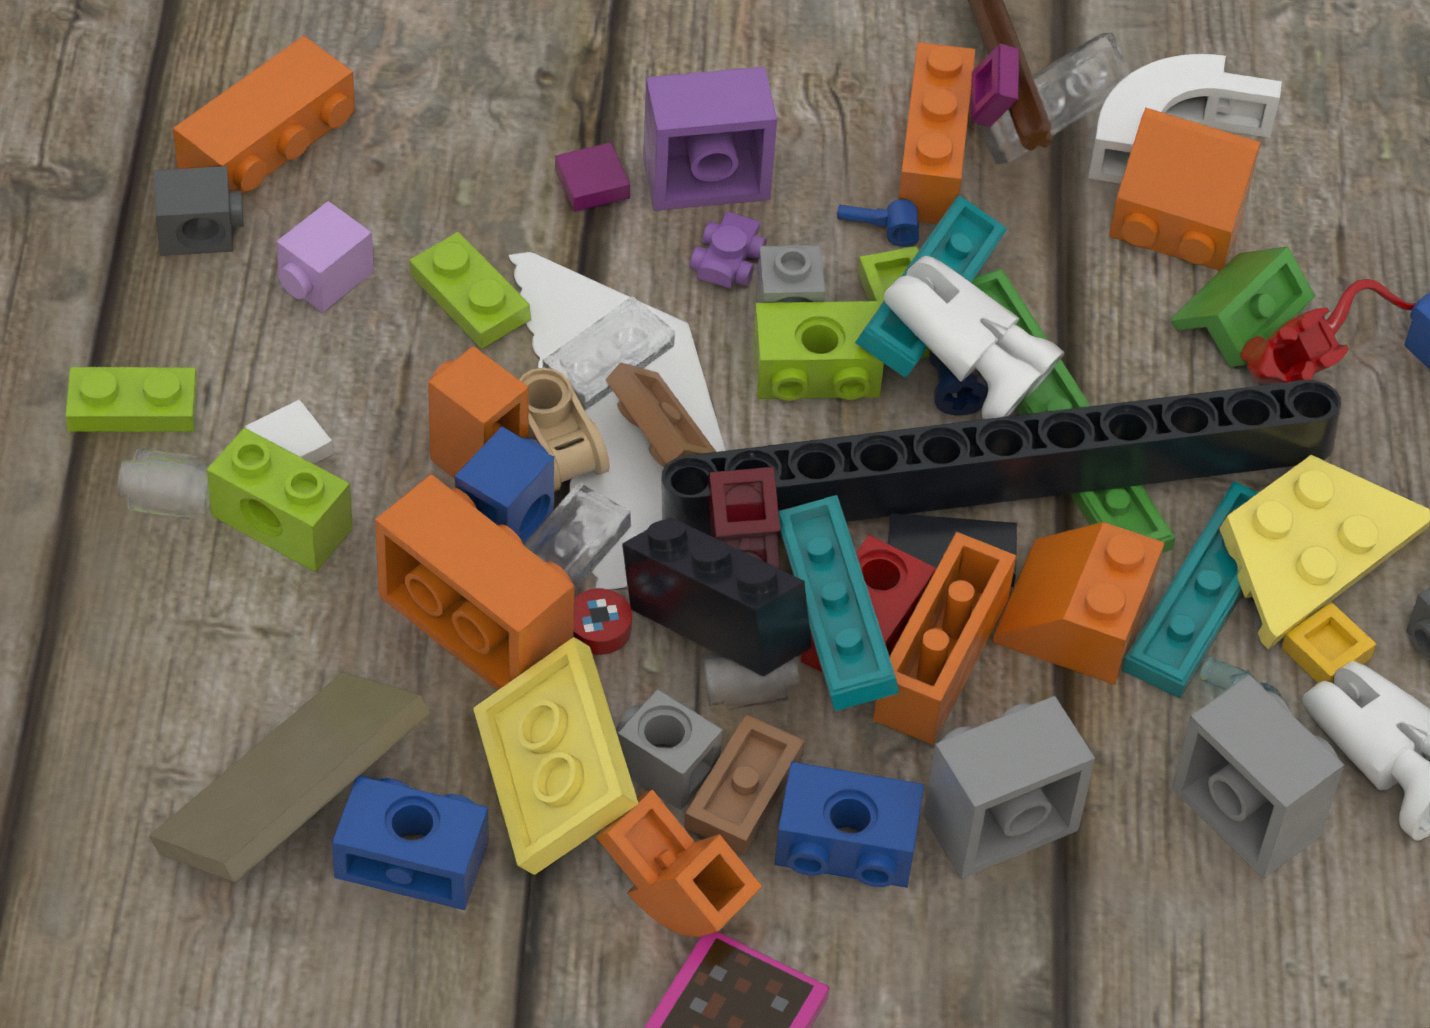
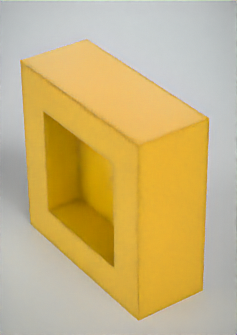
[1281,602,1377,685]

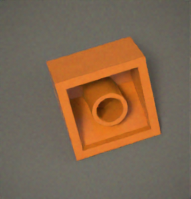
[1109,107,1261,271]
[993,522,1165,685]

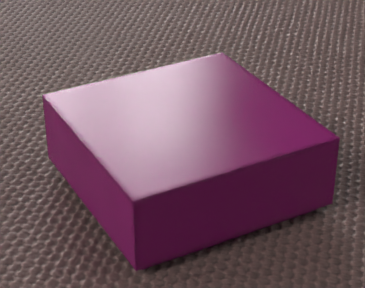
[971,43,1019,127]
[555,142,630,212]

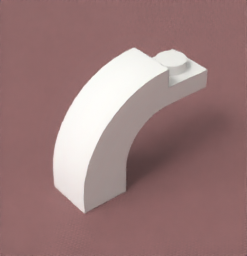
[1088,54,1282,184]

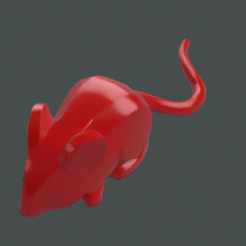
[1240,279,1416,386]

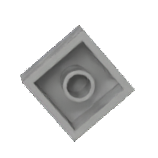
[1171,675,1345,879]
[923,696,1095,879]

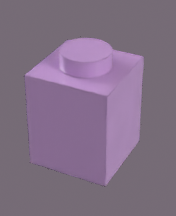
[276,201,374,313]

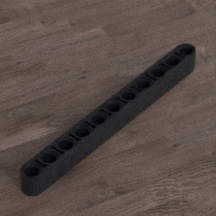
[661,380,1341,536]

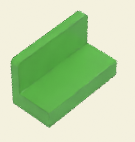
[1170,246,1315,367]

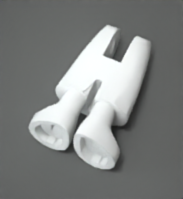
[884,256,1064,419]
[1302,661,1430,841]

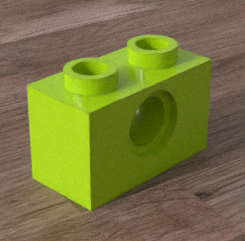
[753,301,884,401]
[206,427,353,572]

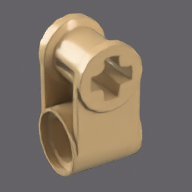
[519,368,610,492]

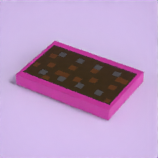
[644,932,830,1028]

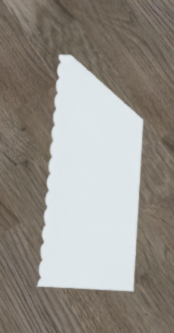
[509,252,726,590]

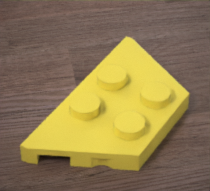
[1219,455,1430,649]

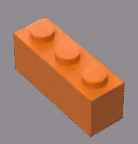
[173,35,355,194]
[898,42,976,224]
[873,532,1017,745]

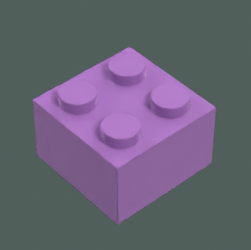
[643,66,777,211]

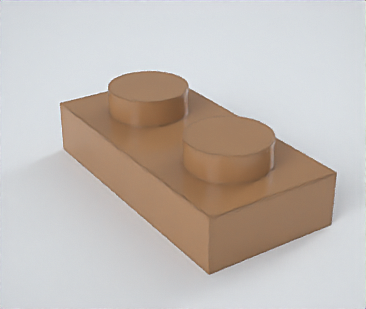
[605,362,716,467]
[684,714,805,855]

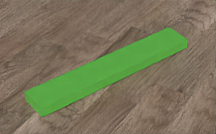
[971,268,1176,553]

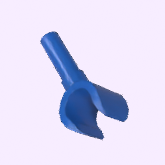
[837,199,919,247]

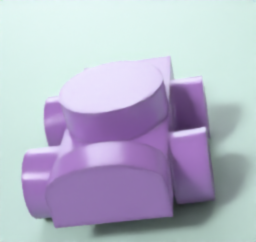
[690,211,767,289]

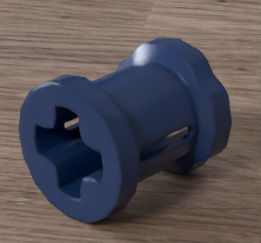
[929,349,989,416]

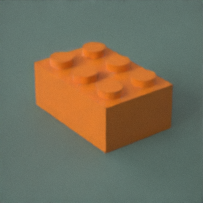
[375,474,575,691]

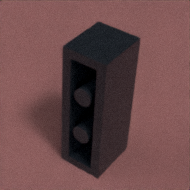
[622,517,811,677]

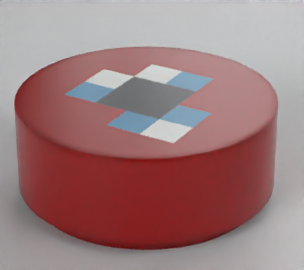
[573,588,632,654]

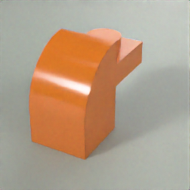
[596,789,762,937]

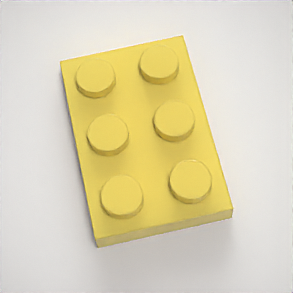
[473,637,639,875]

